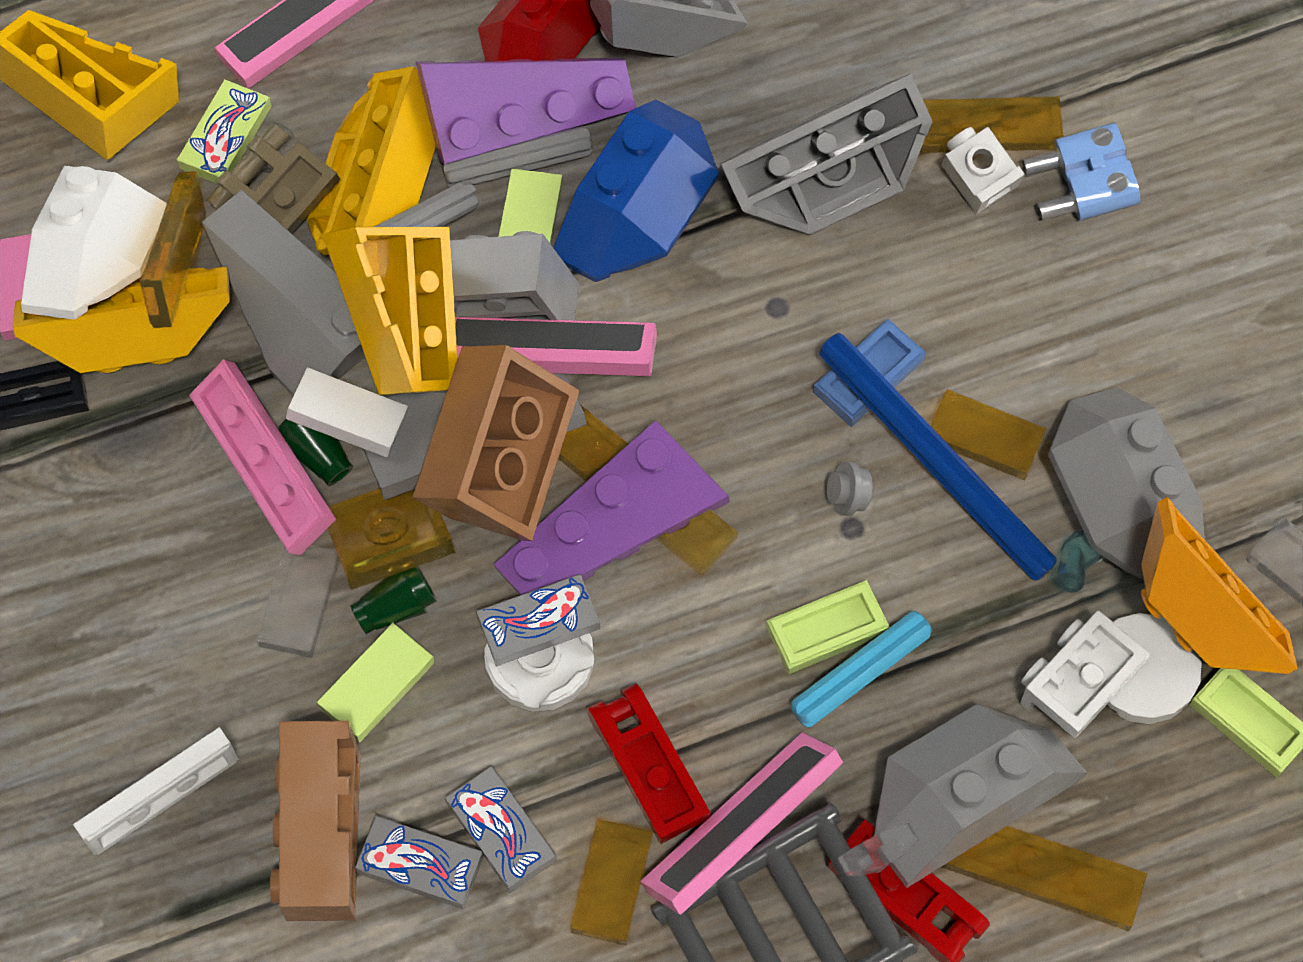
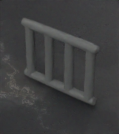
[651,803,918,962]

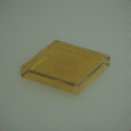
[327,489,456,590]

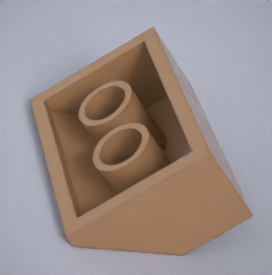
[412,345,579,541]

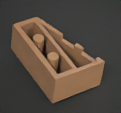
[270,721,361,921]

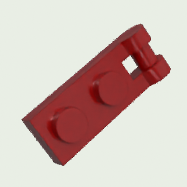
[586,683,711,845]
[827,819,990,962]

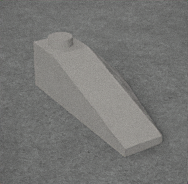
[202,190,365,396]

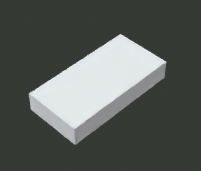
[286,367,408,458]

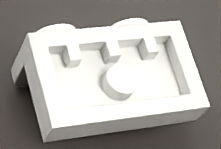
[1020,610,1150,739]

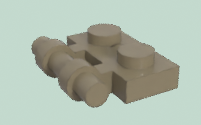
[206,123,340,234]

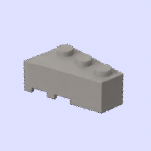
[450,231,579,321]

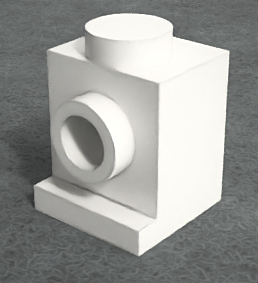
[941,127,1025,215]

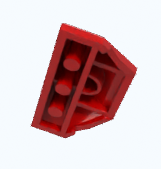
[478,0,601,61]

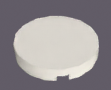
[1107,613,1202,724]
[484,633,594,712]

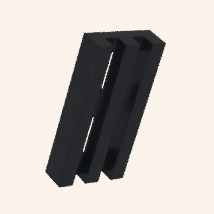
[0,361,89,431]

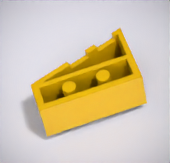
[0,10,179,161]
[322,227,457,395]

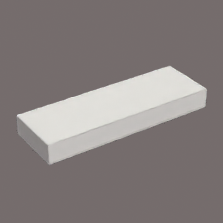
[73,727,238,855]

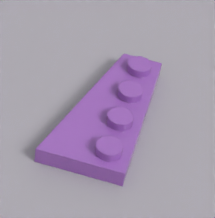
[415,58,636,164]
[493,420,730,595]

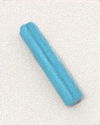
[791,611,932,727]

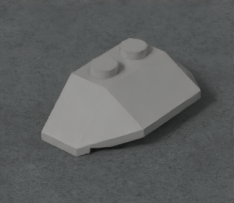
[590,0,747,57]
[721,74,933,235]
[1048,387,1205,584]
[872,704,1087,888]

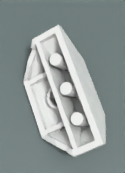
[21,166,170,320]

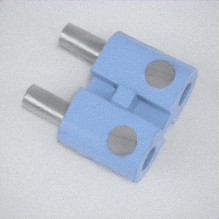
[1023,122,1141,221]

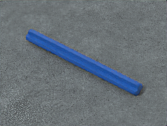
[819,333,1057,581]

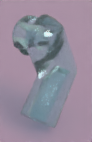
[1056,530,1105,593]

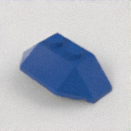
[554,100,719,282]

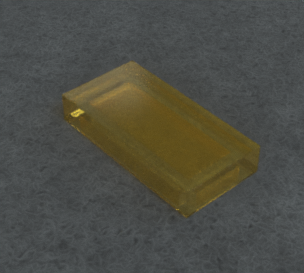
[931,389,1047,481]
[570,819,653,946]

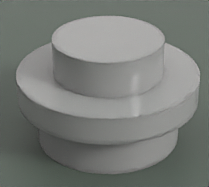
[827,461,873,516]

